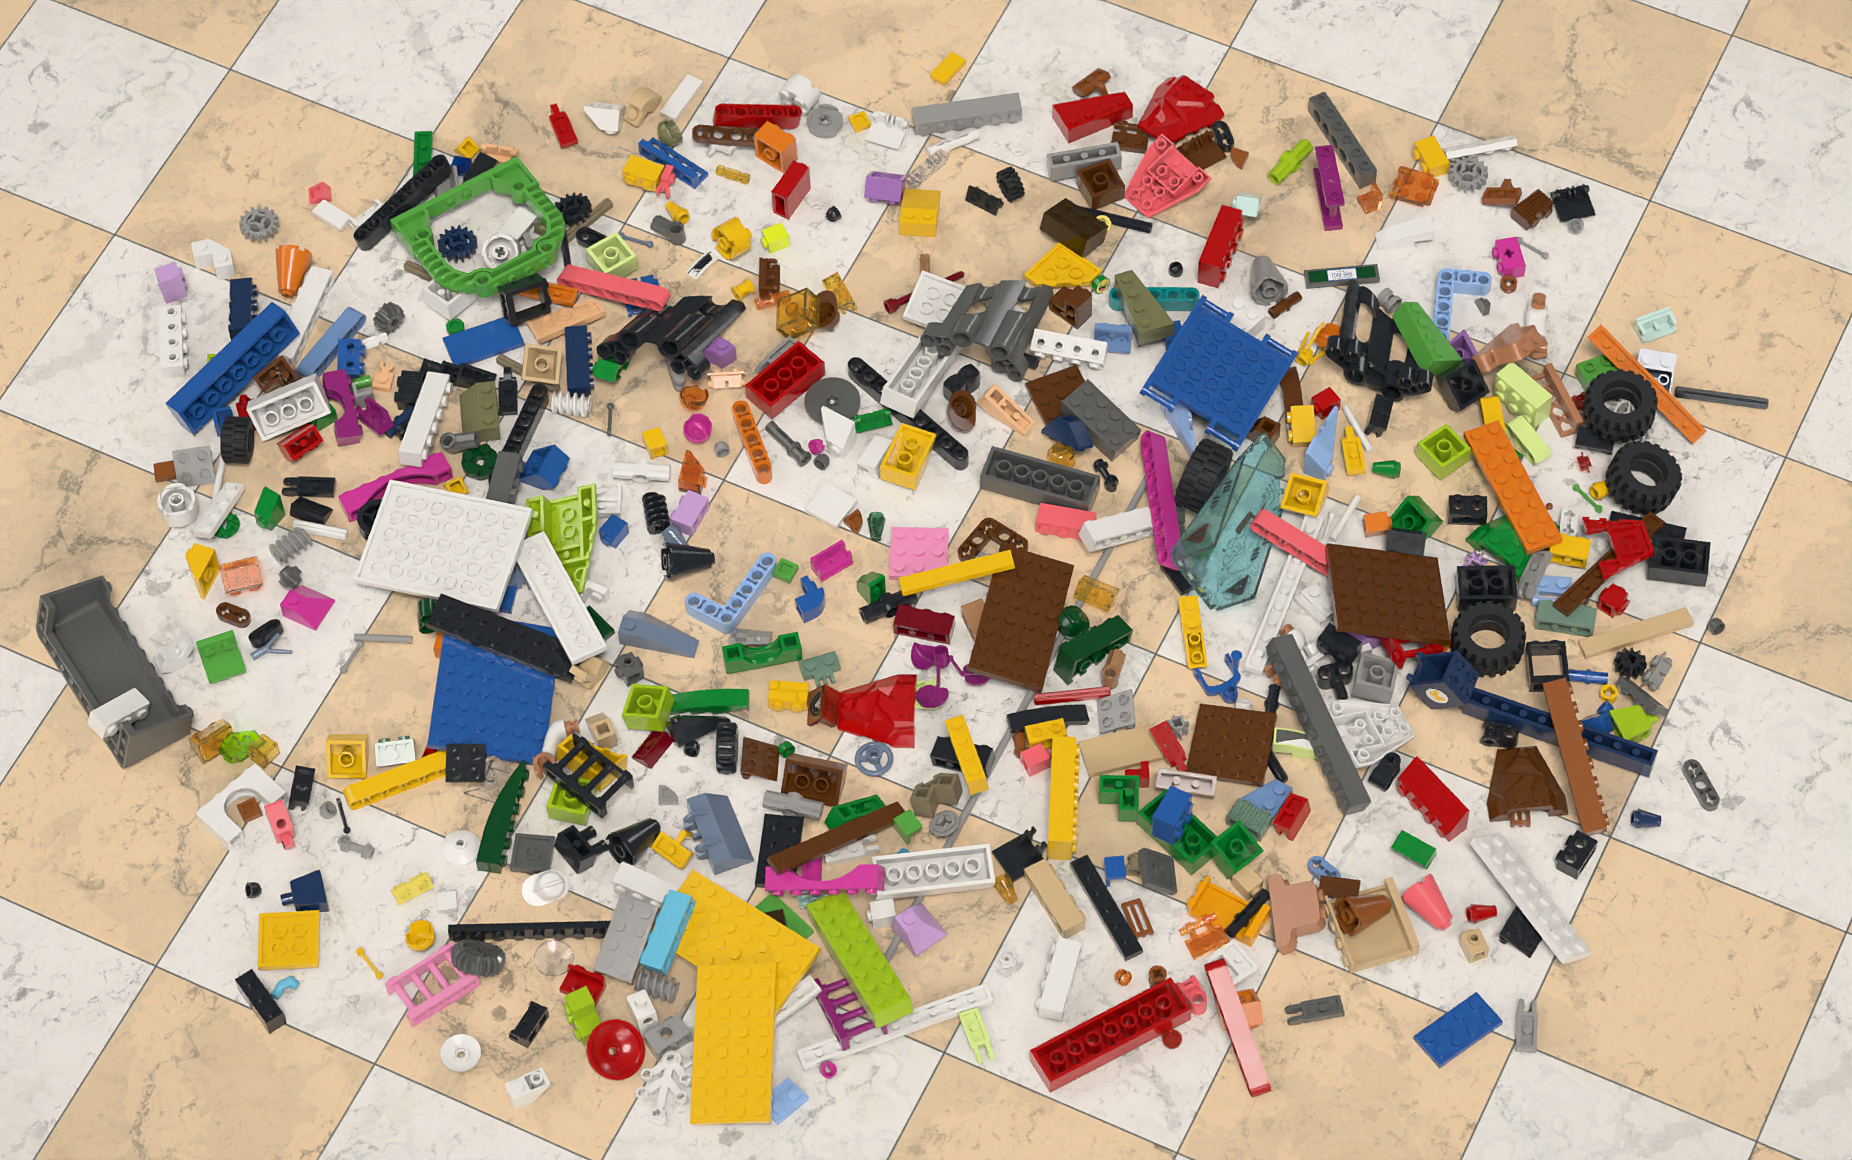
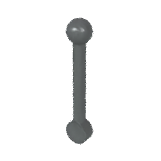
[607,403,614,436]

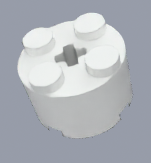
[779,74,821,116]
[482,234,522,269]
[157,483,199,528]

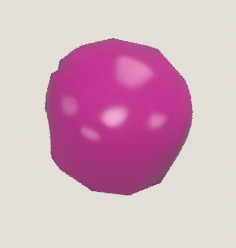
[683,414,712,444]

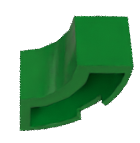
[592,356,631,383]

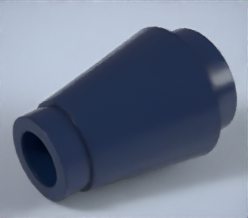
[1631,809,1661,828]

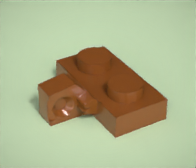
[1481,179,1522,205]

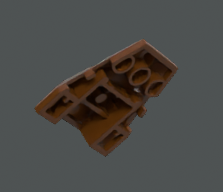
[1487,746,1568,822]

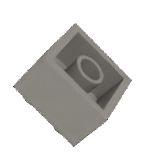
[1351,652,1398,704]

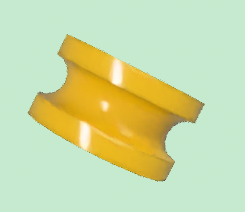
[1599,684,1618,704]

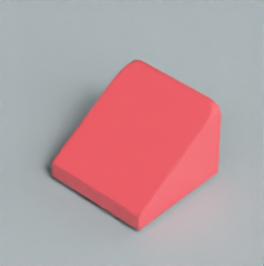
[308,181,332,204]

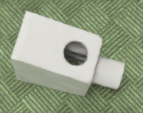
[626,989,659,1038]

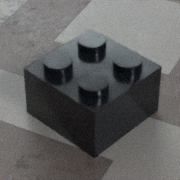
[1435,359,1490,411]

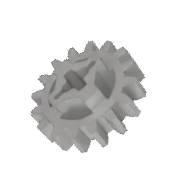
[1448,155,1488,192]
[239,206,280,243]

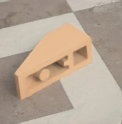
[976,384,1036,436]

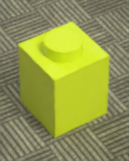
[760,222,790,254]

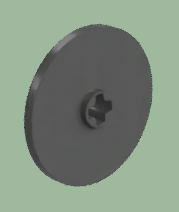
[804,377,860,424]

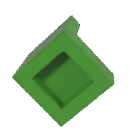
[893,809,922,845]

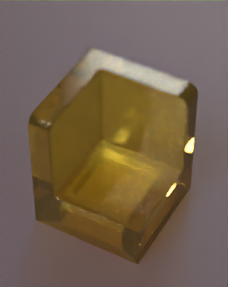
[247,734,280,769]

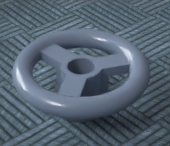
[855,742,894,777]

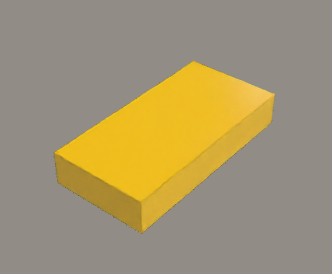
[930,51,966,86]

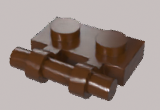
[1111,120,1149,154]

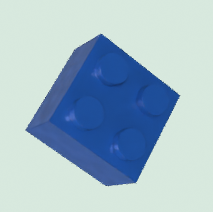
[1152,786,1194,845]

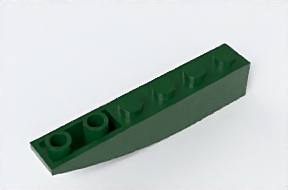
[476,761,530,874]

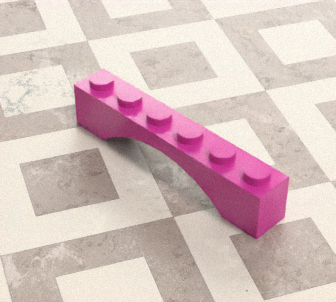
[338,451,453,523]
[765,864,885,897]

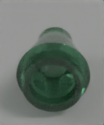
[867,512,886,542]

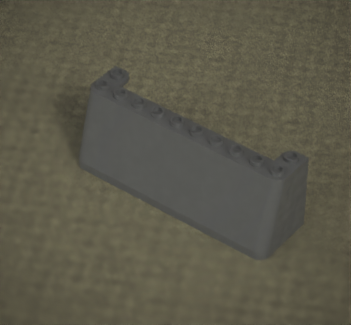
[36,575,194,769]

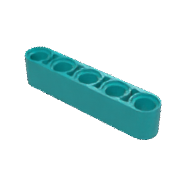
[1109,287,1200,311]

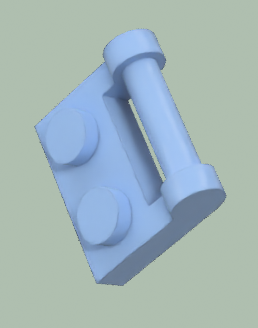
[1532,575,1572,606]

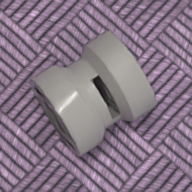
[1377,288,1402,313]

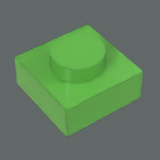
[773,558,799,583]

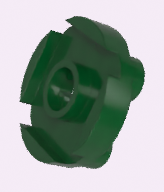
[461,444,498,481]

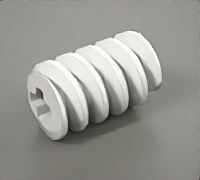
[551,390,592,418]

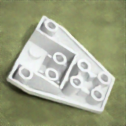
[1325,700,1415,768]

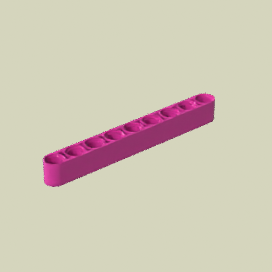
[1140,430,1183,570]

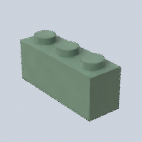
[1535,599,1597,637]

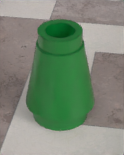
[1372,460,1401,478]

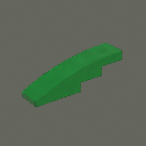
[670,689,749,715]

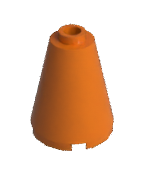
[275,245,312,298]

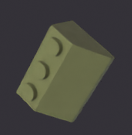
[459,381,501,442]

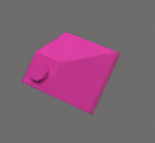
[280,585,335,631]

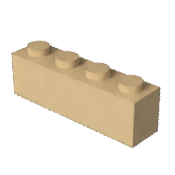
[1024,859,1086,939]

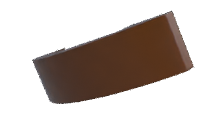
[1279,367,1303,432]

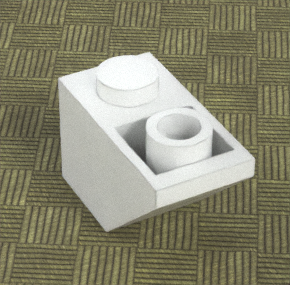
[505,1067,550,1111]

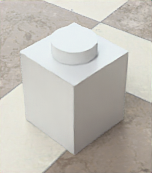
[866,898,896,929]

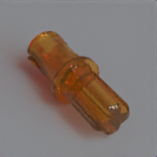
[754,290,791,311]

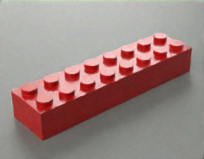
[1030,977,1192,1093]

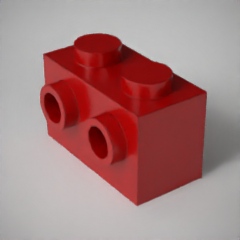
[277,424,324,461]

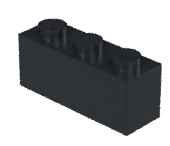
[930,736,995,778]
[235,969,287,1034]

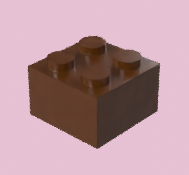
[1076,159,1125,209]

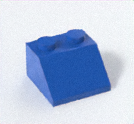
[520,444,570,490]

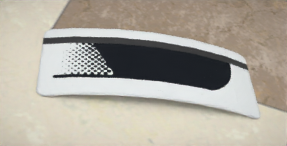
[686,251,719,279]

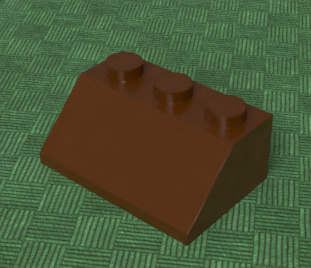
[781,753,848,807]

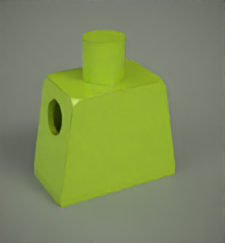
[1609,705,1658,743]

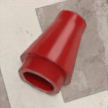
[1466,904,1497,924]

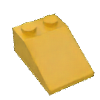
[899,189,941,237]
[880,423,936,491]

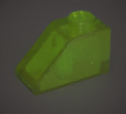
[218,730,266,763]

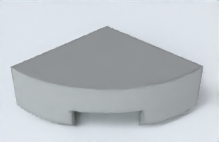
[658,785,679,805]

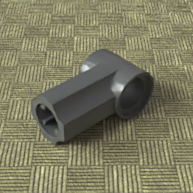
[650,215,686,245]
[439,431,480,454]

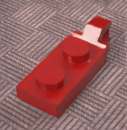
[549,103,578,149]
[1149,720,1188,772]

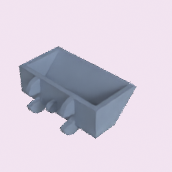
[683,793,754,875]

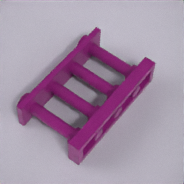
[1313,145,1345,231]
[814,978,889,1051]

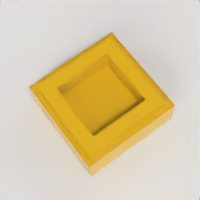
[848,111,871,133]

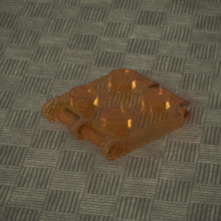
[1388,166,1439,207]

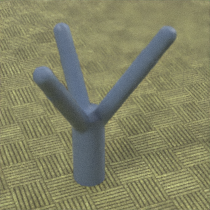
[250,633,292,660]

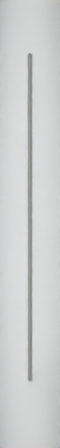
[884,476,1147,962]

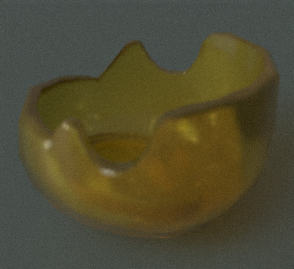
[1047,443,1076,468]

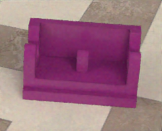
[357,396,394,436]

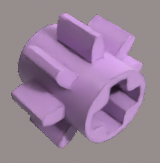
[1463,550,1488,566]

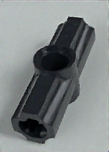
[859,590,918,624]

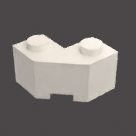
[191,239,236,280]

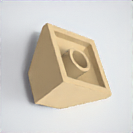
[521,343,562,385]

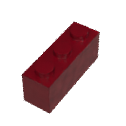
[893,605,955,645]

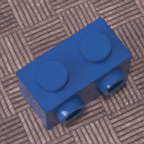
[337,339,366,380]

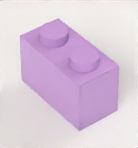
[154,262,188,304]
[670,490,710,537]

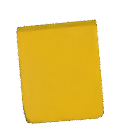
[453,136,481,161]
[443,476,469,495]

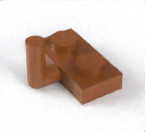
[1072,68,1111,97]

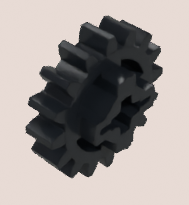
[555,192,592,227]

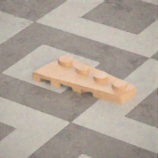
[525,299,606,344]

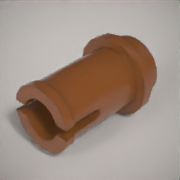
[1012,732,1029,759]

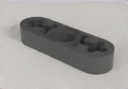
[1682,759,1720,811]

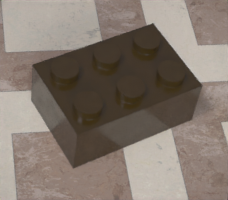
[1040,198,1108,257]

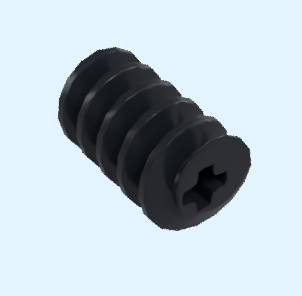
[642,492,671,534]

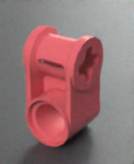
[1175,975,1207,1016]

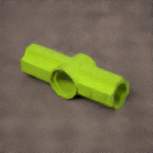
[1268,138,1314,185]

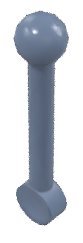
[619,232,653,248]

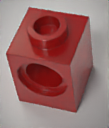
[1311,387,1341,420]

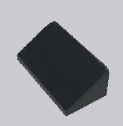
[290,496,333,525]

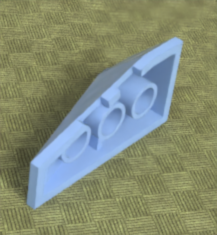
[1160,394,1196,458]
[1303,406,1338,481]

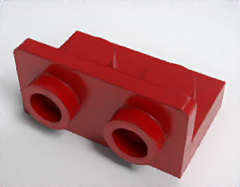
[559,964,607,1006]

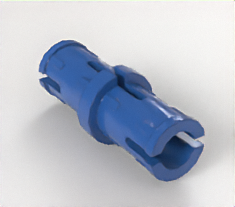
[1569,669,1608,685]

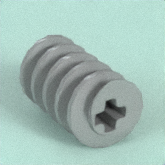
[269,527,313,565]
[634,968,680,1003]

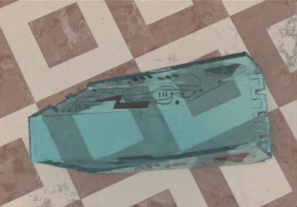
[1171,432,1285,611]

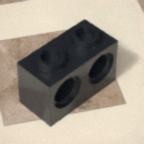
[1448,494,1488,525]
[1555,830,1598,880]

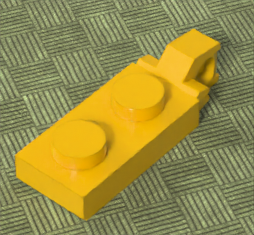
[1341,426,1366,475]

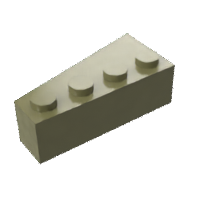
[1114,270,1174,346]

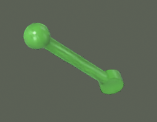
[1573,484,1603,513]

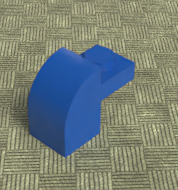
[795,575,825,623]

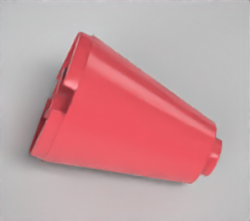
[1401,874,1453,931]

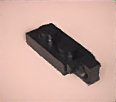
[498,367,518,416]

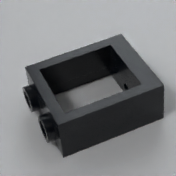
[498,273,552,326]
[1525,640,1570,692]

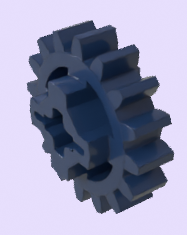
[437,225,478,263]

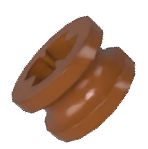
[1500,275,1517,294]

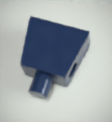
[280,870,329,912]

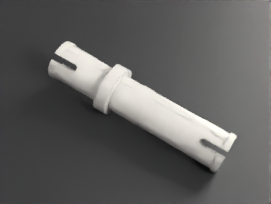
[926,129,979,158]

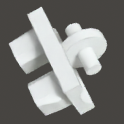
[1300,641,1324,676]

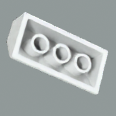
[246,373,331,441]

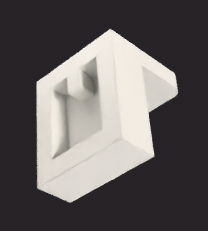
[579,580,610,604]

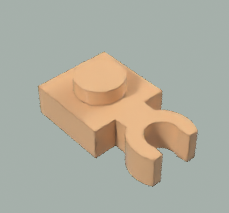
[372,361,395,392]

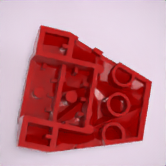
[1138,75,1225,143]
[837,674,917,748]

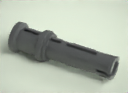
[765,421,812,467]

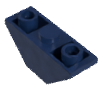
[1041,415,1093,452]

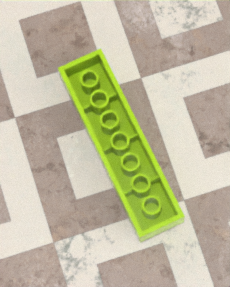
[806,892,913,1029]

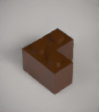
[1049,285,1092,330]
[253,355,303,393]

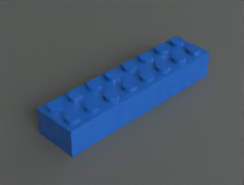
[165,302,300,435]

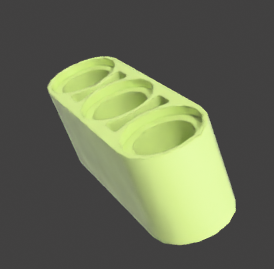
[1504,415,1551,465]

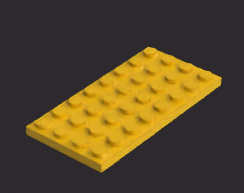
[653,869,821,1016]
[690,962,778,1125]

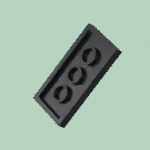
[755,814,804,888]

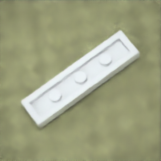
[1442,135,1517,161]
[193,481,245,539]

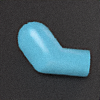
[270,976,299,1000]

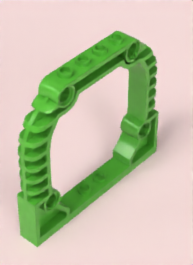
[390,156,566,298]

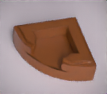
[1231,147,1249,169]
[844,509,863,535]

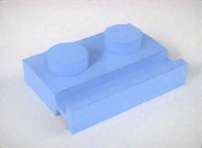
[771,1077,809,1125]

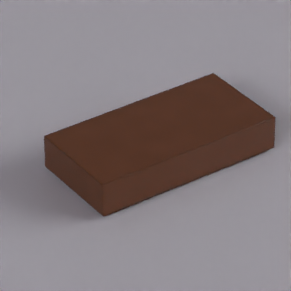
[1319,875,1361,899]

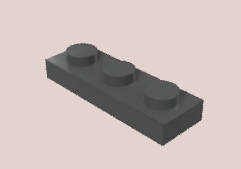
[1616,676,1669,717]

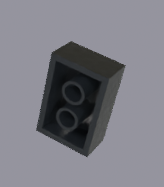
[1647,535,1711,587]
[1455,565,1518,611]

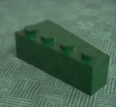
[1053,615,1133,686]

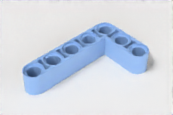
[1433,268,1492,342]
[685,553,776,634]

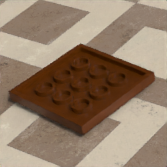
[1186,703,1277,787]

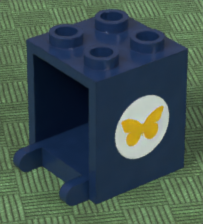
[1406,651,1480,709]

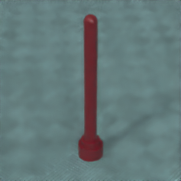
[883,271,965,314]

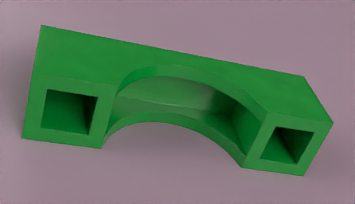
[722,632,803,674]

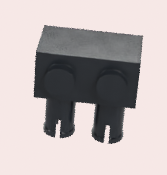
[554,825,608,875]

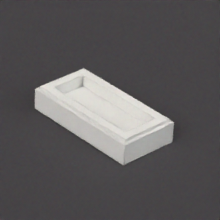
[312,199,350,232]

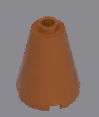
[1334,895,1392,936]

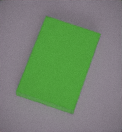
[755,893,814,939]

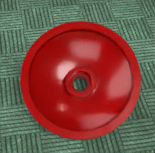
[586,1019,645,1081]

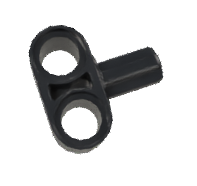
[1316,662,1353,700]

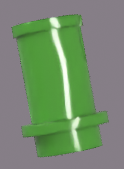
[350,374,372,392]

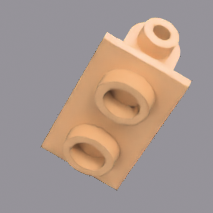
[481,142,520,163]
[707,369,746,389]

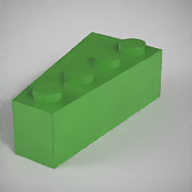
[1392,302,1462,374]

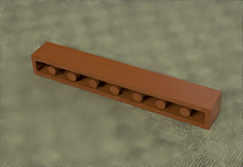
[1543,678,1610,836]

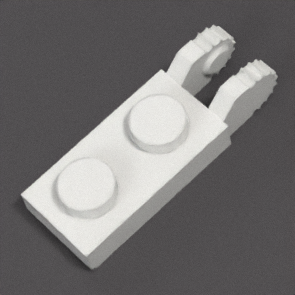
[824,834,880,866]

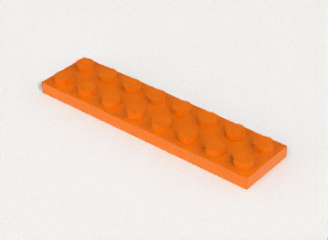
[1463,420,1563,555]

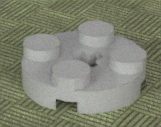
[807,104,843,138]

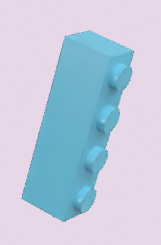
[640,889,696,976]

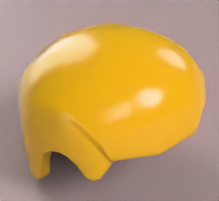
[405,920,436,951]

